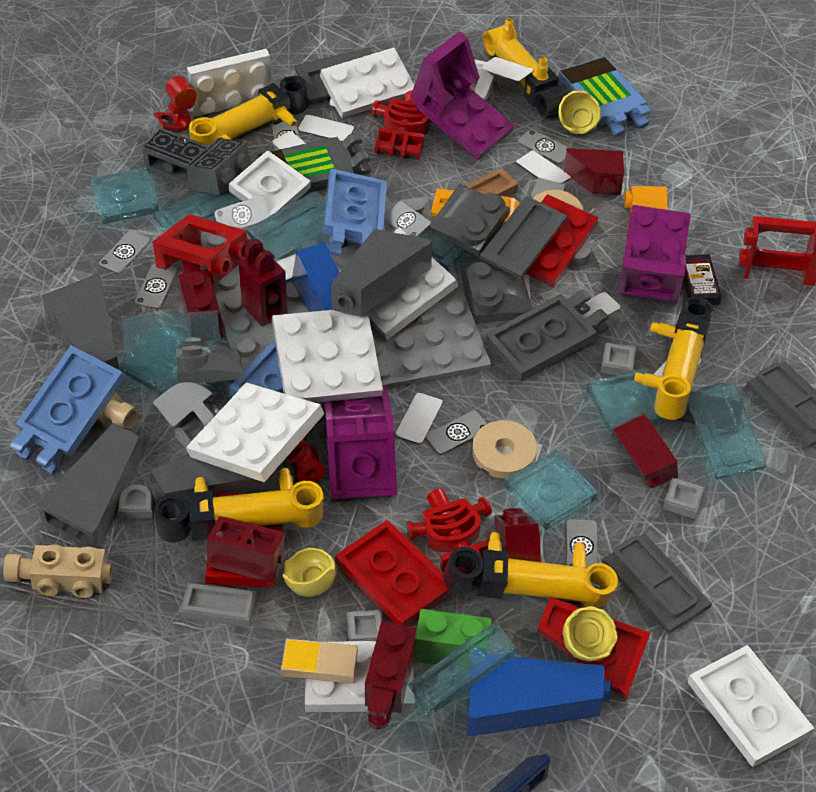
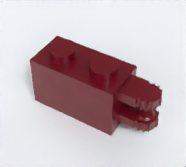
[238,239,288,327]
[177,260,223,342]
[365,621,417,730]

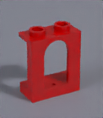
[152,214,248,285]
[738,216,816,286]

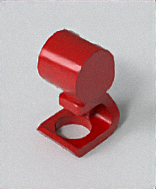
[153,76,197,132]
[287,438,325,483]

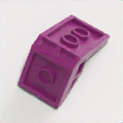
[411,31,515,160]
[618,205,691,303]
[324,386,397,499]

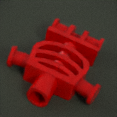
[372,90,433,160]
[406,488,492,574]

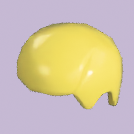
[559,91,601,135]
[282,547,335,597]
[562,606,618,662]

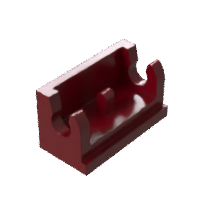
[613,414,678,488]
[207,516,285,583]

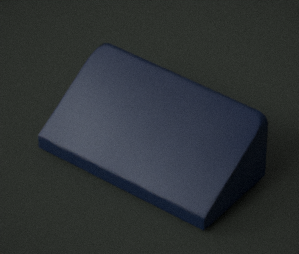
[489,754,550,792]

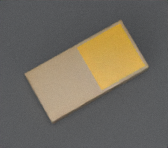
[281,638,358,683]

